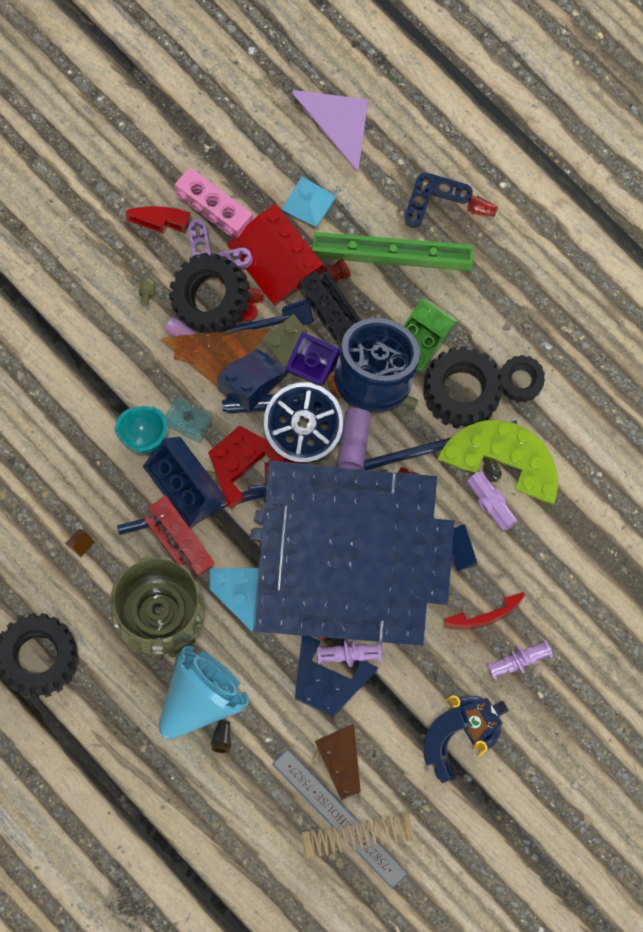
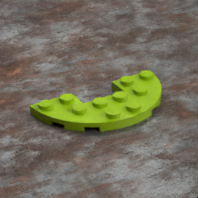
[437,420,558,505]

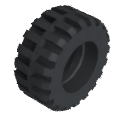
[169,253,251,334]
[423,346,503,428]
[0,613,79,698]

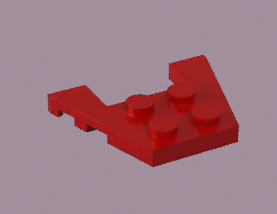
[208,425,289,509]

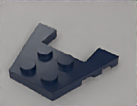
[295,635,378,717]

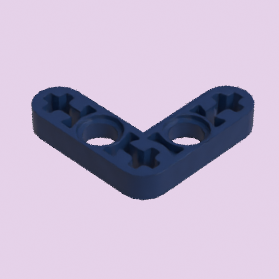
[405,172,473,228]

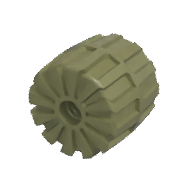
[111,556,205,660]

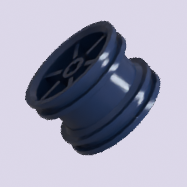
[264,382,343,462]

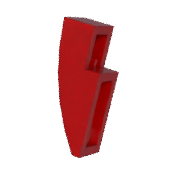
[126,206,191,234]

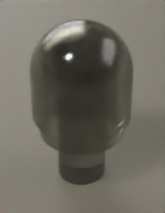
[483,457,502,482]

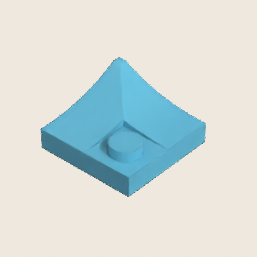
[281,176,336,228]

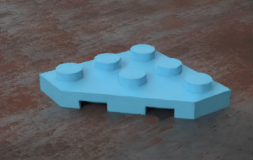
[210,568,258,632]

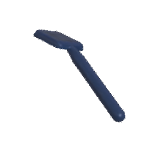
[220,299,314,336]

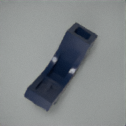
[424,706,471,783]

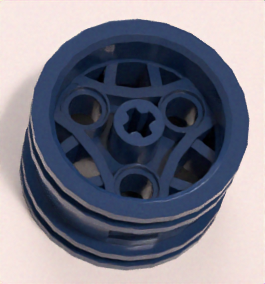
[334,318,420,412]

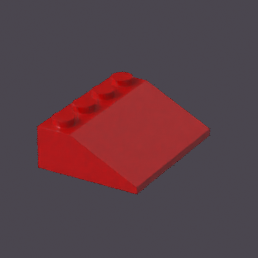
[227,204,323,306]

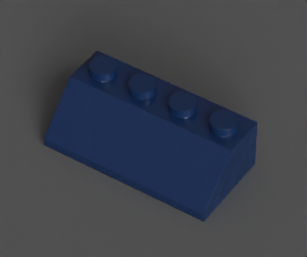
[142,437,226,528]

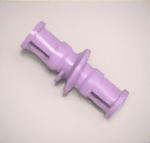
[487,639,553,681]
[317,640,383,667]

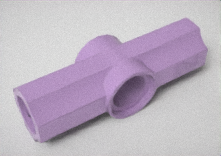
[467,471,517,532]

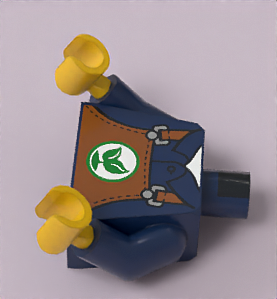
[445,695,509,757]

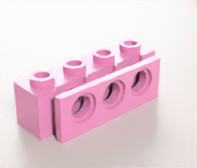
[175,167,253,239]

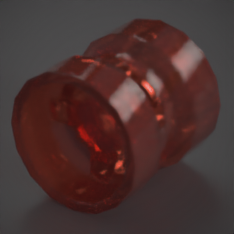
[324,258,351,283]

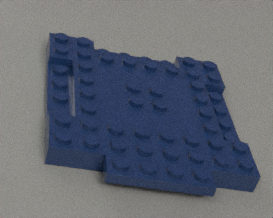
[253,461,455,646]

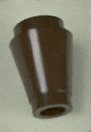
[210,720,231,753]

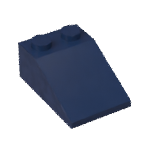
[217,349,289,412]

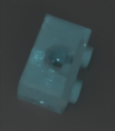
[165,398,212,443]

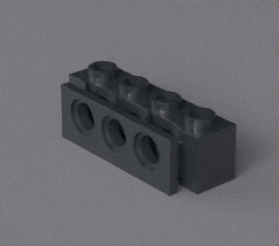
[299,271,361,349]

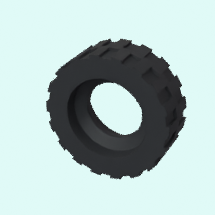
[501,355,545,403]

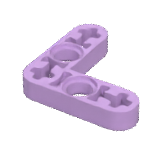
[188,219,253,269]

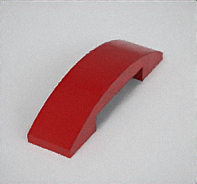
[443,592,525,630]

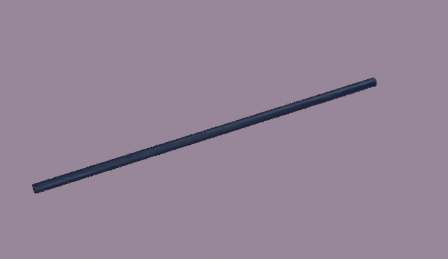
[117,420,518,535]

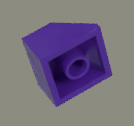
[285,332,340,386]

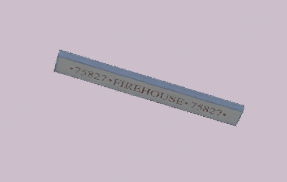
[272,749,408,889]

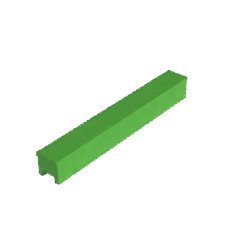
[312,232,474,271]

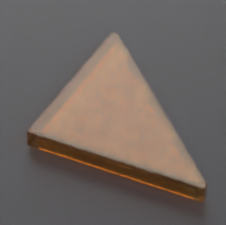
[160,328,269,388]

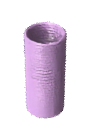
[337,408,372,470]

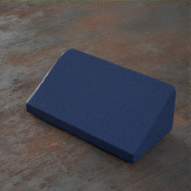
[452,524,478,572]

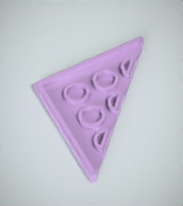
[292,90,368,172]

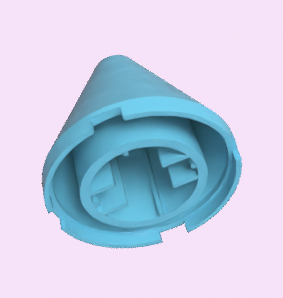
[159,646,249,739]

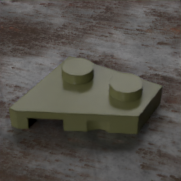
[262,314,307,367]

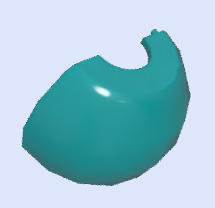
[114,406,168,455]

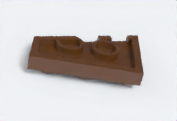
[315,724,361,801]

